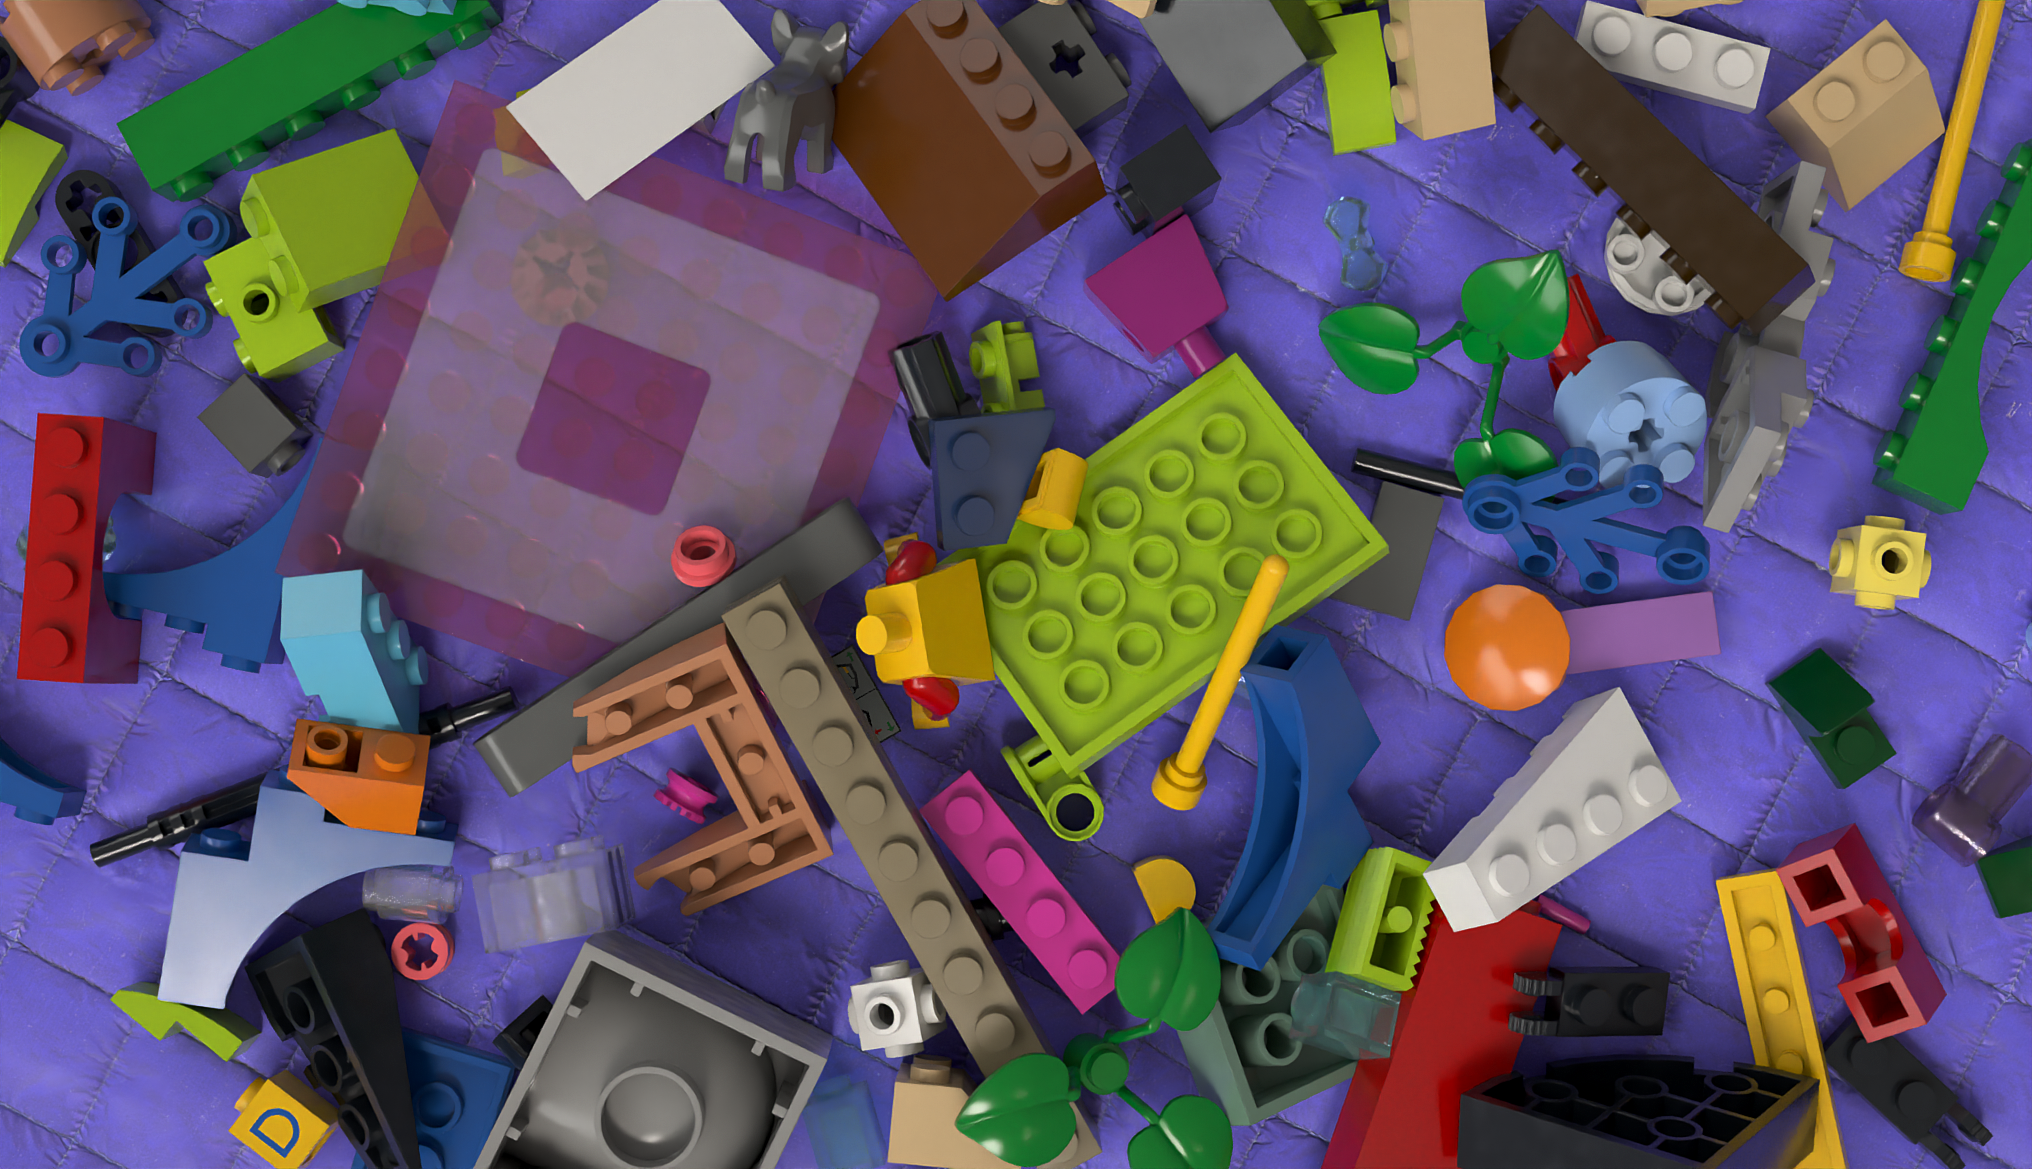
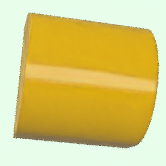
[1016,448,1089,530]
[1131,855,1196,924]

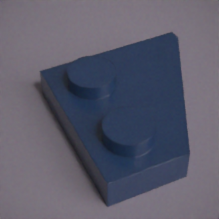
[928,407,1056,551]

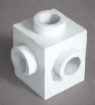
[848,960,947,1058]

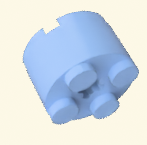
[1553,341,1707,489]

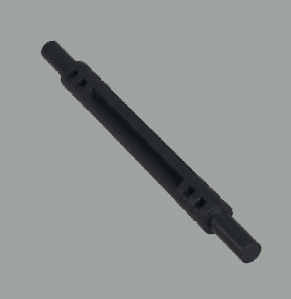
[90,686,519,868]

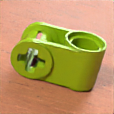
[1000,734,1104,841]

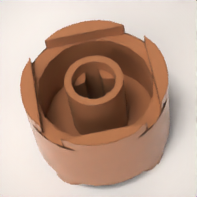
[0,0,155,96]

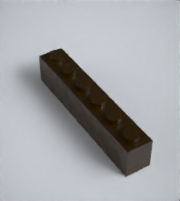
[1489,5,1816,337]

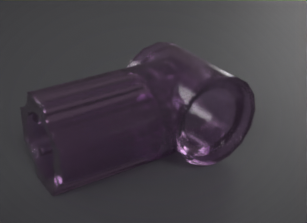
[1911,734,2032,867]

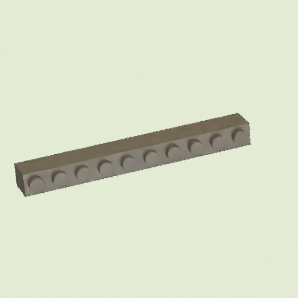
[721,574,1103,1169]

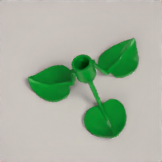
[1318,249,1570,503]
[954,907,1233,1169]

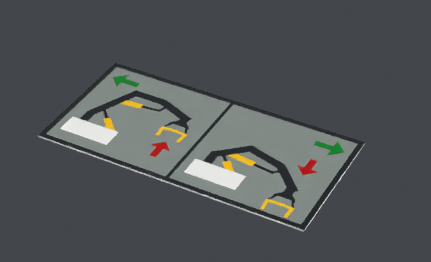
[831,644,902,743]

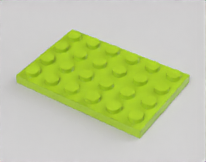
[936,353,1389,779]

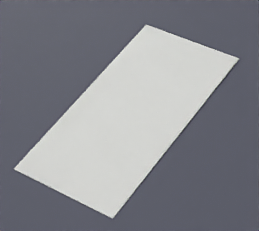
[506,0,775,201]

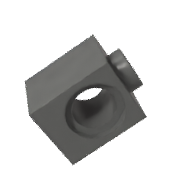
[197,373,314,478]

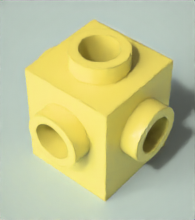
[1829,516,1931,610]

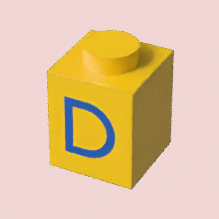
[228,1070,339,1169]

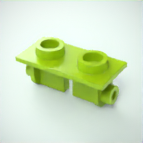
[969,321,1046,447]

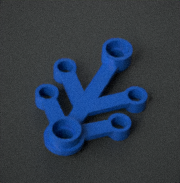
[19,197,238,378]
[1462,447,1710,594]

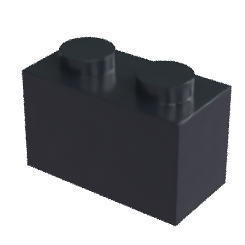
[1113,124,1222,239]

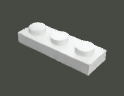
[1574,0,1771,114]

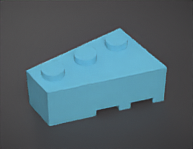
[280,569,428,734]

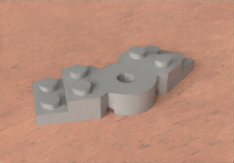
[1703,160,1836,533]

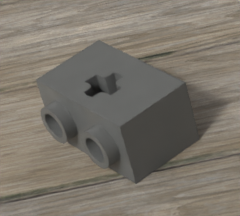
[997,0,1132,139]

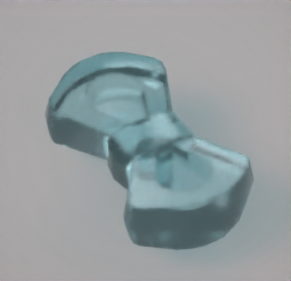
[1323,196,1388,292]

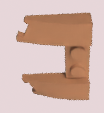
[572,622,834,916]

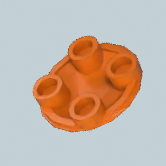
[1444,584,1571,711]

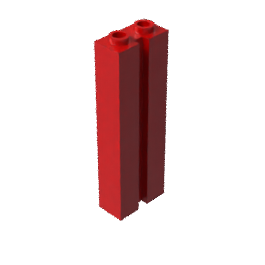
[1321,899,1562,1169]

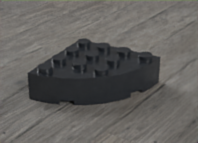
[1457,1054,1820,1169]

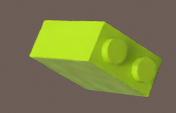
[240,128,451,314]

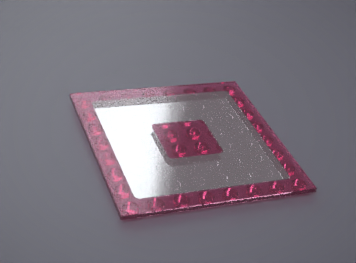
[275,80,938,729]

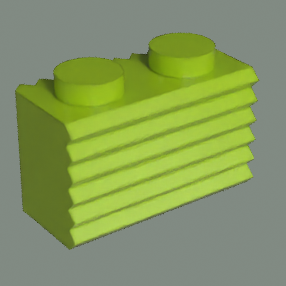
[1324,846,1436,991]

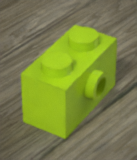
[203,237,345,383]

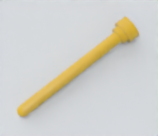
[1898,0,2006,282]
[1151,554,1289,810]

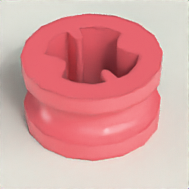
[391,920,455,980]

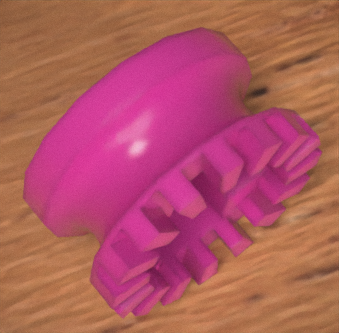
[653,768,719,825]

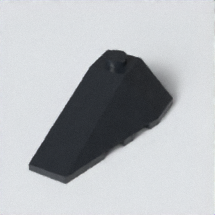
[244,907,422,1169]

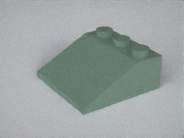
[1177,885,1381,1126]

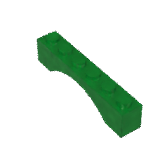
[1871,138,2032,515]

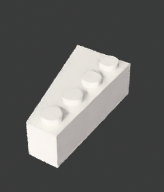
[1423,687,1682,932]

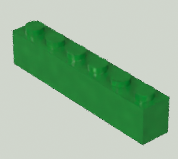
[116,0,503,202]

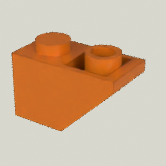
[287,718,431,835]

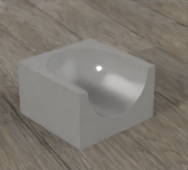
[473,925,833,1169]

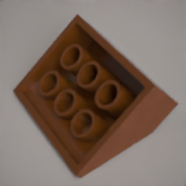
[832,0,1107,302]

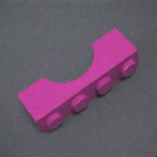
[919,768,1121,1015]

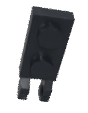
[1508,966,1670,1037]
[1822,1013,1993,1169]

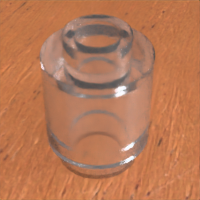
[362,862,464,925]

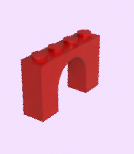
[17,413,157,684]

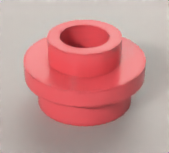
[671,525,737,587]

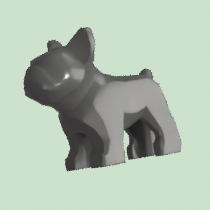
[724,9,849,192]

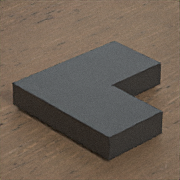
[1327,481,1445,621]

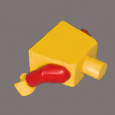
[856,532,996,730]

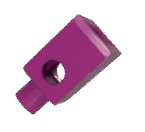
[1083,214,1229,379]

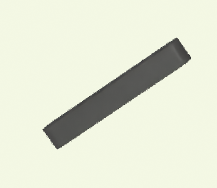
[473,496,884,798]

